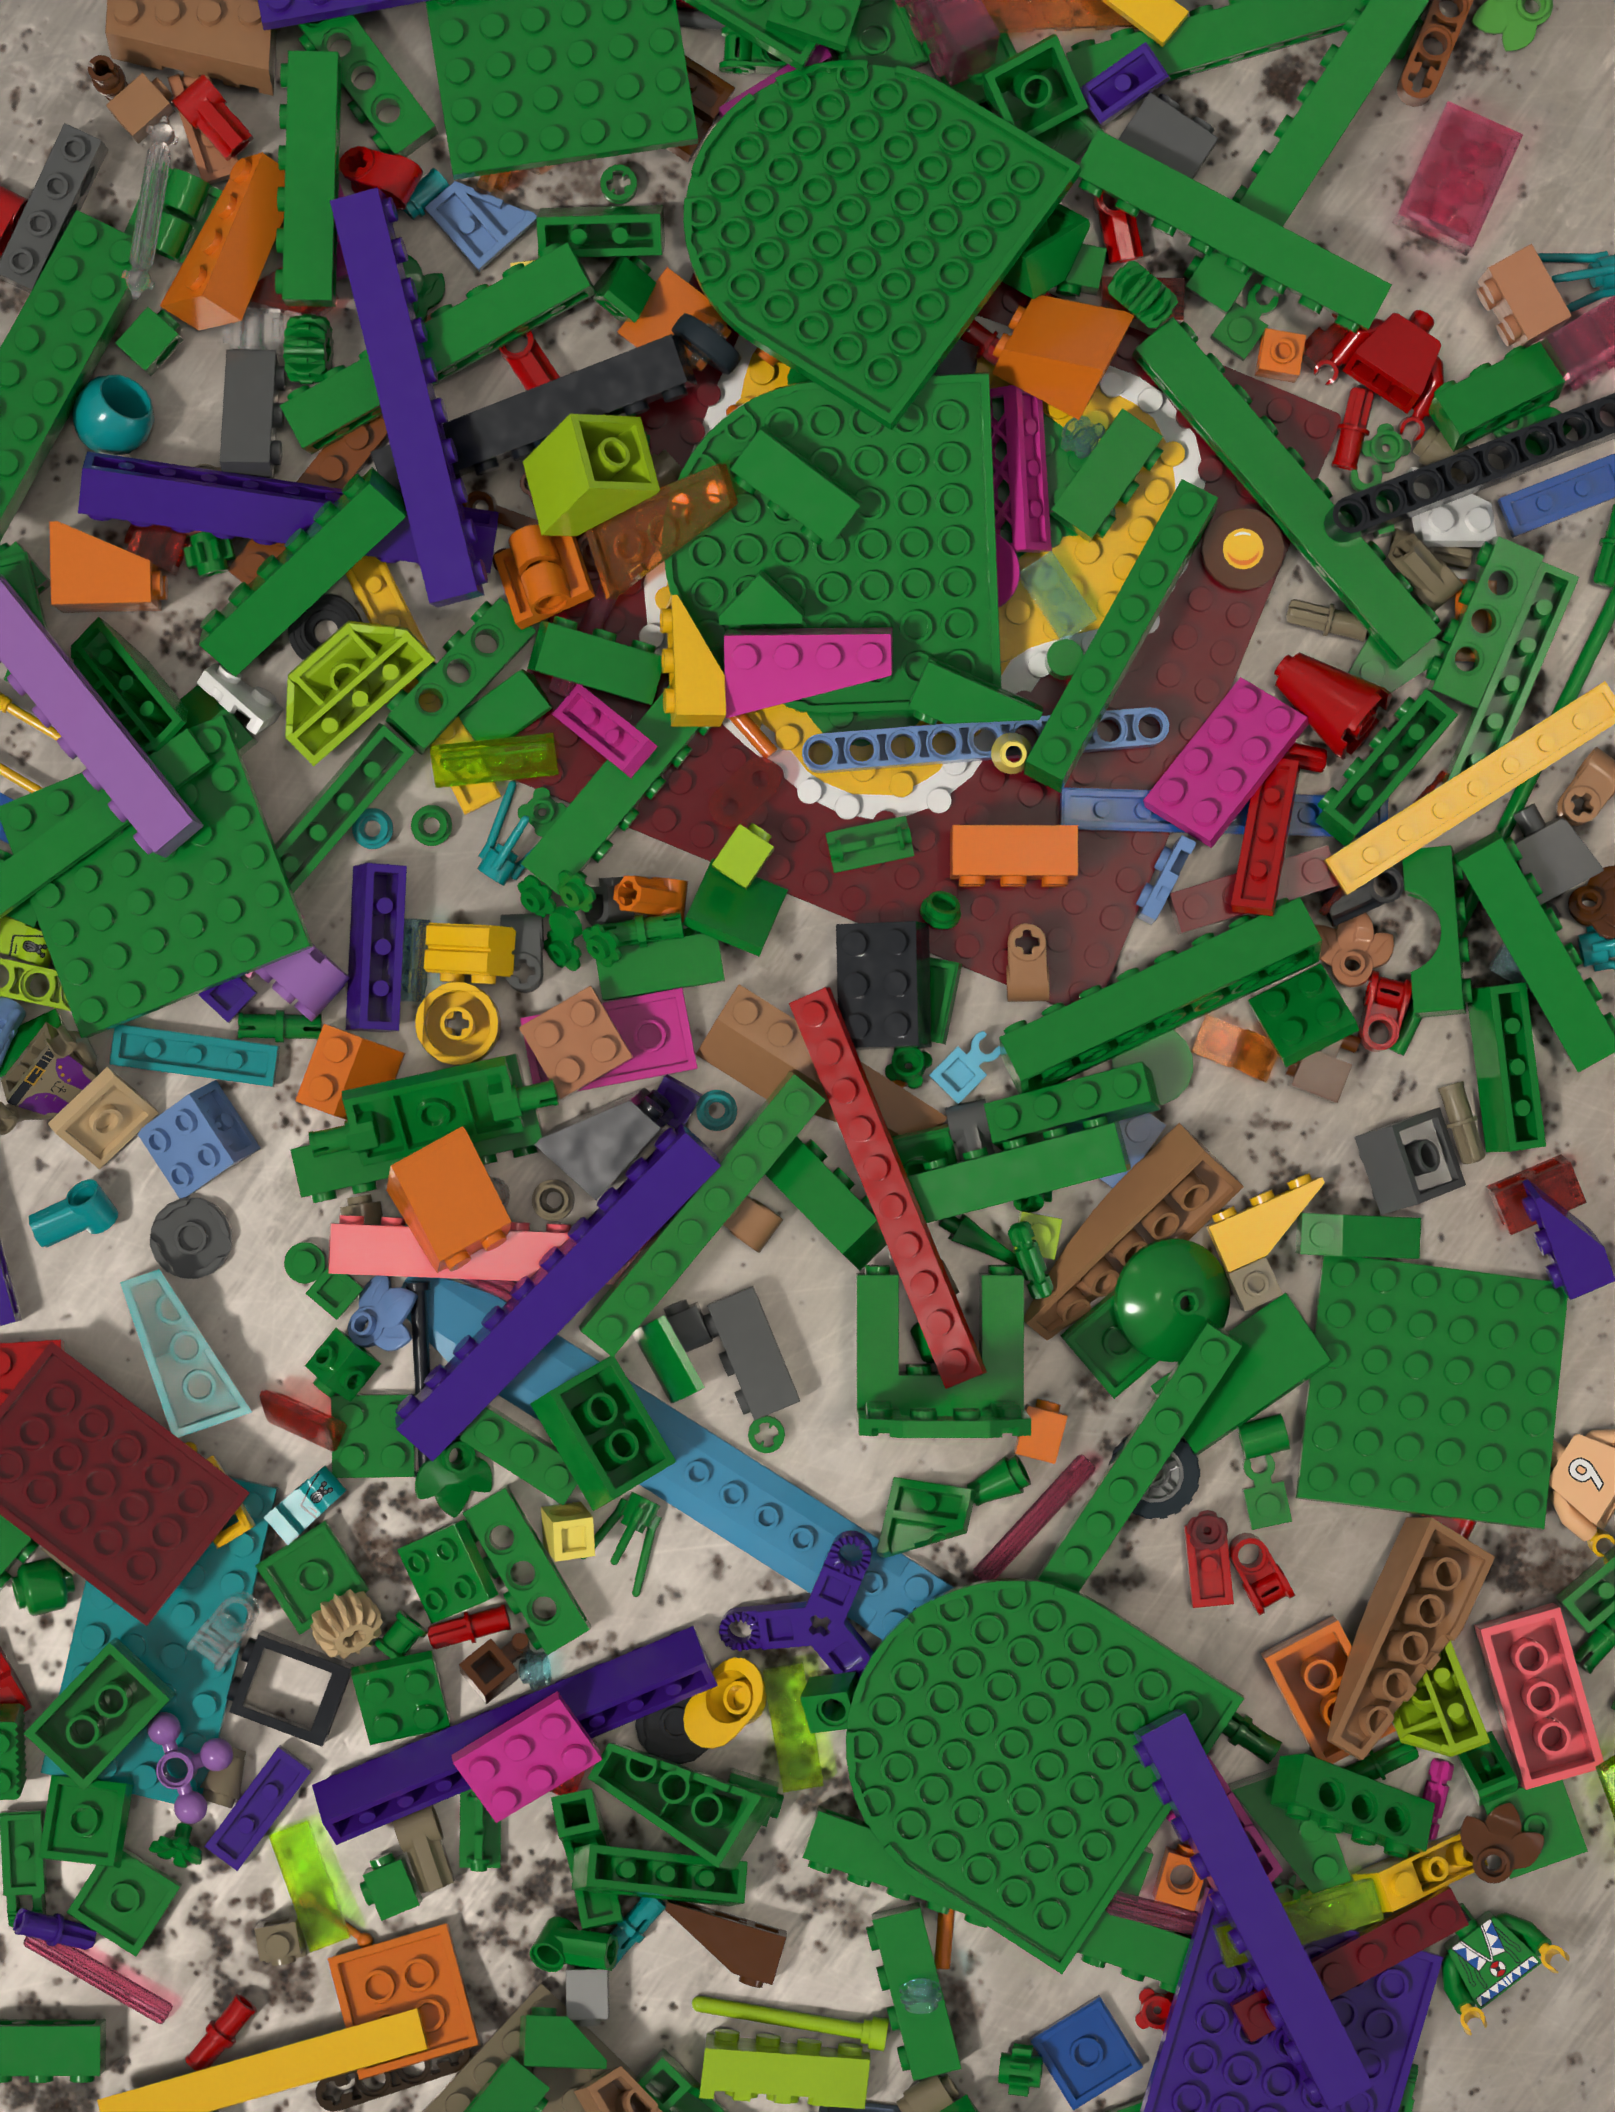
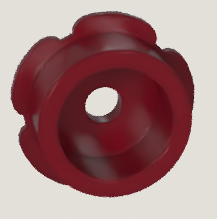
[1187,1510,1228,1551]

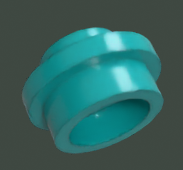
[352,808,393,849]
[696,1090,737,1131]

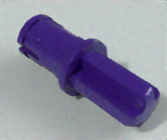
[13,1908,97,1950]

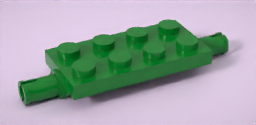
[309,1056,559,1166]

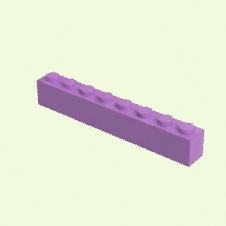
[0,574,204,858]

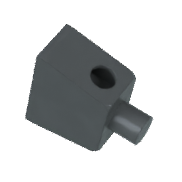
[1513,803,1604,905]

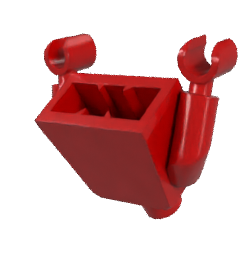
[1314,310,1444,441]

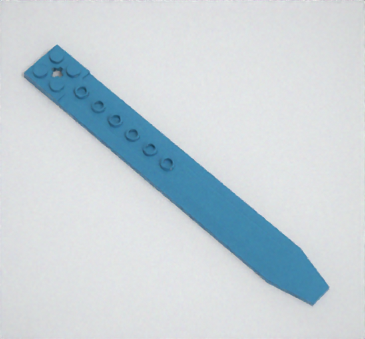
[401,1277,956,1640]

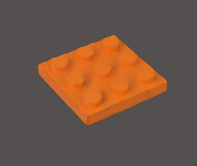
[328,1923,481,2080]

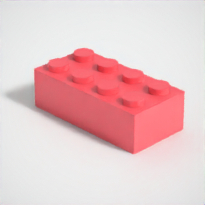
[1474,1603,1605,1790]

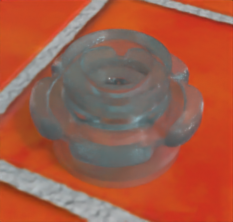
[519,1650,551,1691]

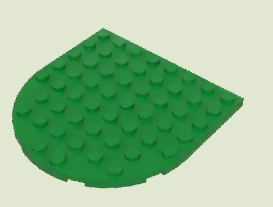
[683,60,1081,430]
[664,372,1002,713]
[846,1578,1244,1974]

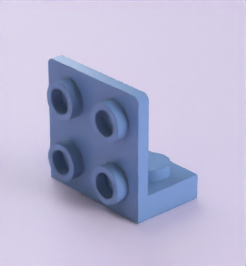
[137,1080,261,1199]

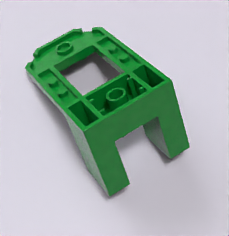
[856,1265,1031,1438]

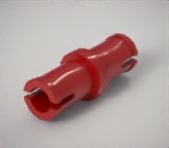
[185,1994,257,2071]

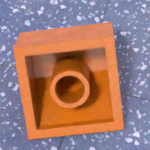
[295,1024,405,1120]

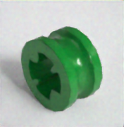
[600,165,637,205]
[748,1415,785,1453]

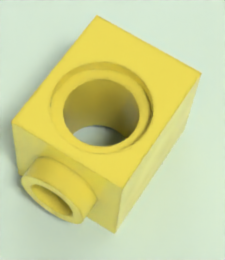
[541,1502,595,1562]

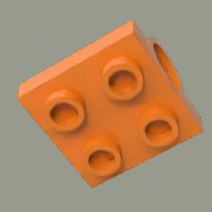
[493,525,595,630]

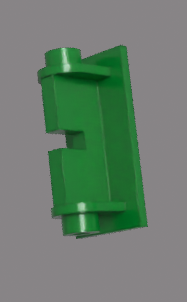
[825,816,914,873]
[459,1789,501,1872]

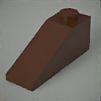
[665,1900,787,1988]

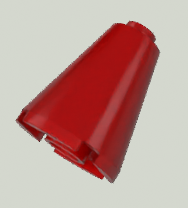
[1274,652,1392,760]

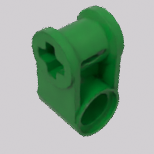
[719,26,788,75]

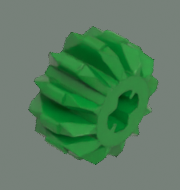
[1107,261,1178,329]
[283,314,334,384]

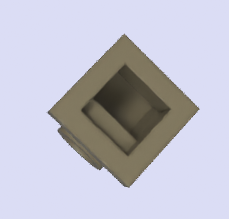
[254,1914,307,1966]

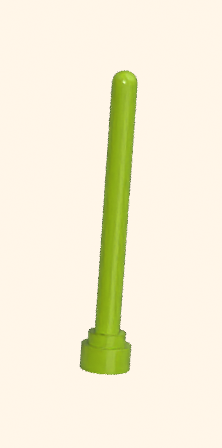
[691,1996,889,2052]

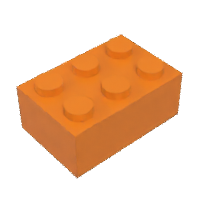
[950,825,1078,887]
[1260,1616,1396,1764]

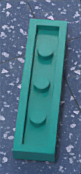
[109,1025,280,1087]

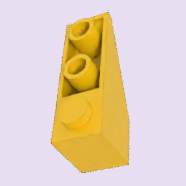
[660,595,726,727]
[1206,1173,1325,1272]
[1352,1831,1488,1913]

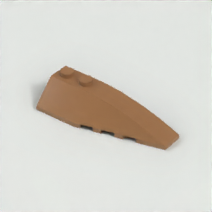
[696,984,947,1137]
[1024,1123,1244,1341]
[1327,1517,1495,1760]

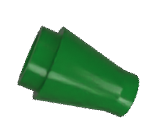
[967,1455,1031,1506]

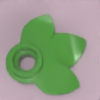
[1472,0,1553,52]

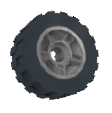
[1109,1435,1200,1519]

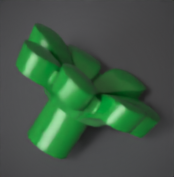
[149,1823,202,1868]

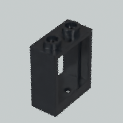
[226,1630,355,1747]

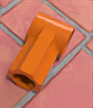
[613,875,688,922]

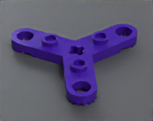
[719,1531,874,1680]

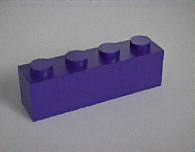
[345,863,407,1032]

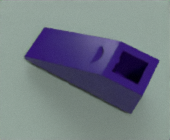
[1522,1179,1615,1300]

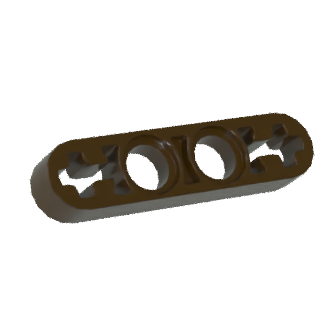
[315,2048,471,2112]

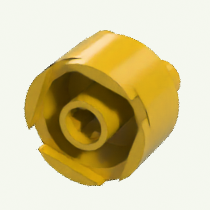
[415,982,501,1065]

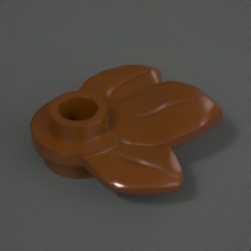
[1568,865,1615,940]
[1460,1802,1544,1884]

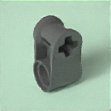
[500,913,544,993]

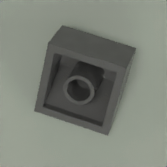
[1354,1107,1466,1215]

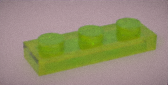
[430,733,558,788]
[762,1662,824,1793]
[268,1820,351,1953]

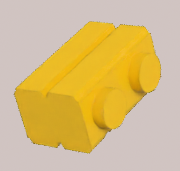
[424,923,516,984]

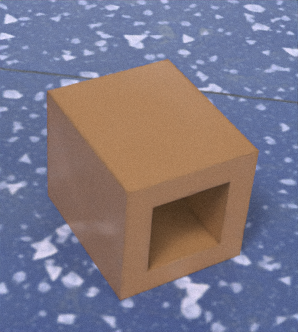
[106,72,175,144]

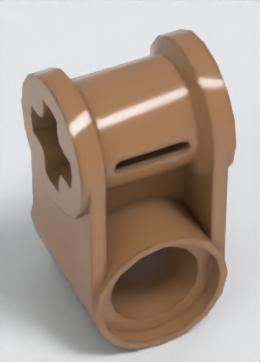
[1556,747,1615,827]
[1006,923,1049,1002]
[723,1196,783,1253]

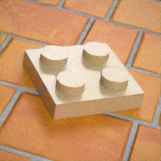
[48,1066,159,1170]

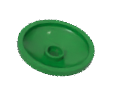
[1114,1238,1231,1362]

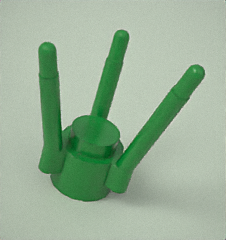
[581,1492,662,1597]

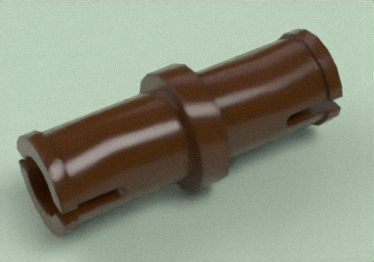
[88,55,129,101]

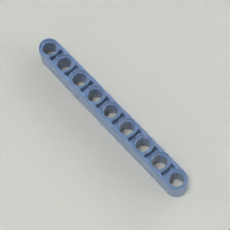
[802,707,1169,773]

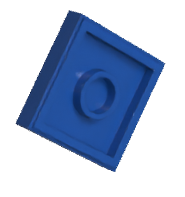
[1029,1995,1143,2111]

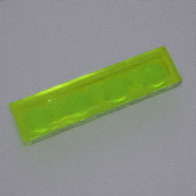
[1213,1877,1384,1968]

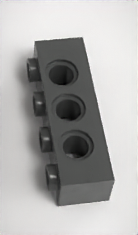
[0,123,108,293]

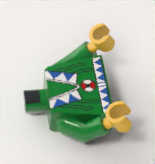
[1441,1903,1570,2036]

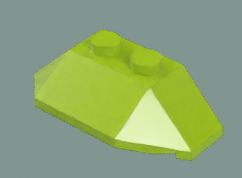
[285,621,435,766]
[1393,1640,1490,1757]

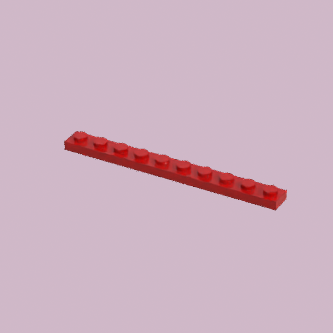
[789,987,987,1389]

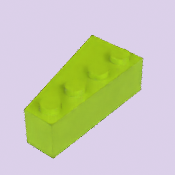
[699,2029,870,2109]

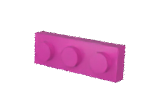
[552,684,658,778]

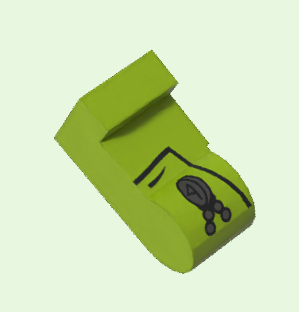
[0,916,52,968]

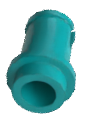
[403,168,450,220]

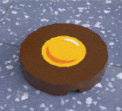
[1201,508,1284,591]

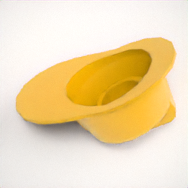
[683,1657,767,1749]

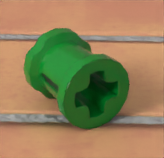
[374,1610,428,1659]

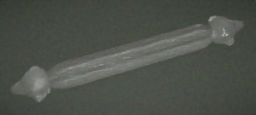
[122,115,179,300]

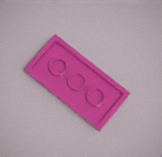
[1143,677,1309,848]
[520,988,698,1095]

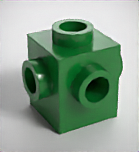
[305,1327,381,1402]

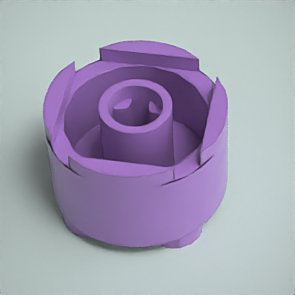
[255,943,350,1022]

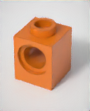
[1254,328,1306,383]
[1014,1399,1068,1464]
[1152,1843,1204,1912]

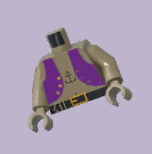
[0,1022,99,1135]

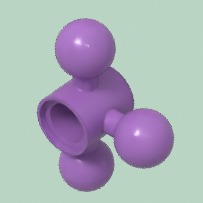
[147,1712,233,1824]

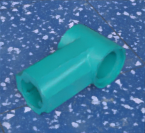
[29,1179,118,1248]

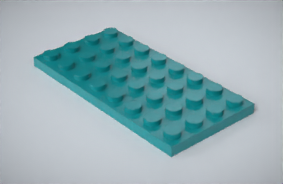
[41,1476,278,1804]

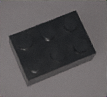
[836,921,932,1050]

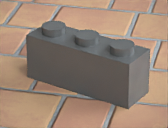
[220,349,286,479]
[703,1286,800,1420]

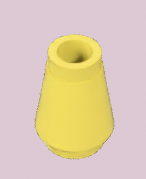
[991,733,1032,774]

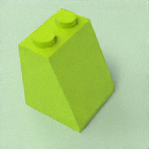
[523,413,660,536]

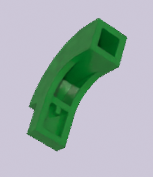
[551,1788,624,1931]

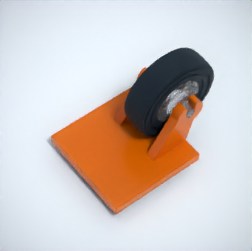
[617,267,742,375]

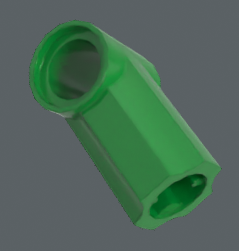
[530,1917,619,1972]

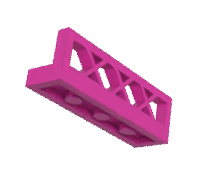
[990,385,1052,553]

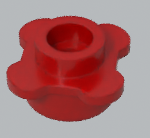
[1135,1988,1174,2031]

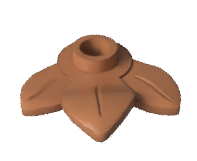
[1315,913,1394,987]

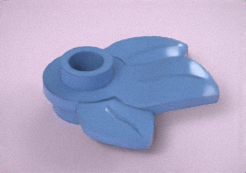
[348,1275,418,1351]

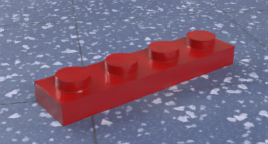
[1231,758,1300,916]

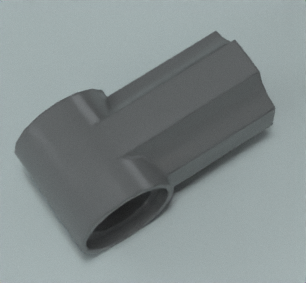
[945,1099,995,1162]

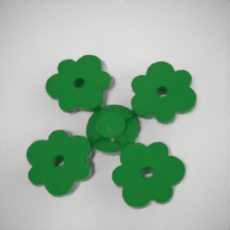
[517,870,622,971]

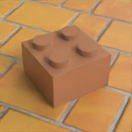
[1476,244,1572,348]
[519,985,634,1099]

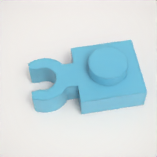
[929,1031,1001,1104]

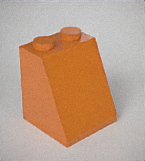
[992,295,1134,420]
[49,521,168,613]
[386,1126,511,1273]

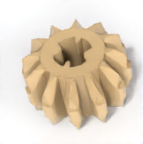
[310,1589,383,1659]

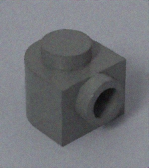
[585,877,635,926]
[664,1299,713,1353]

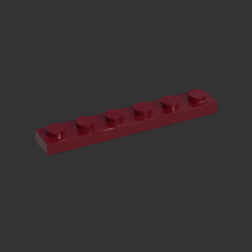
[1230,1886,1469,2043]

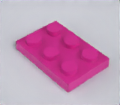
[451,1691,602,1823]

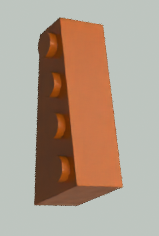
[160,152,285,331]

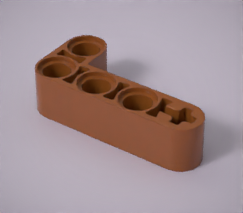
[1397,0,1474,107]

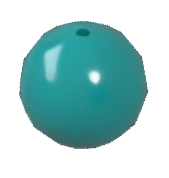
[72,374,155,456]

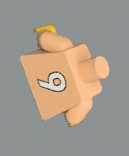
[1549,1429,1615,1557]

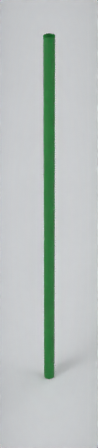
[1389,586,1615,1056]

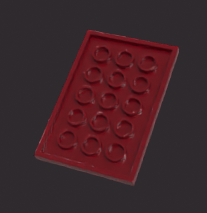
[0,1341,250,1626]

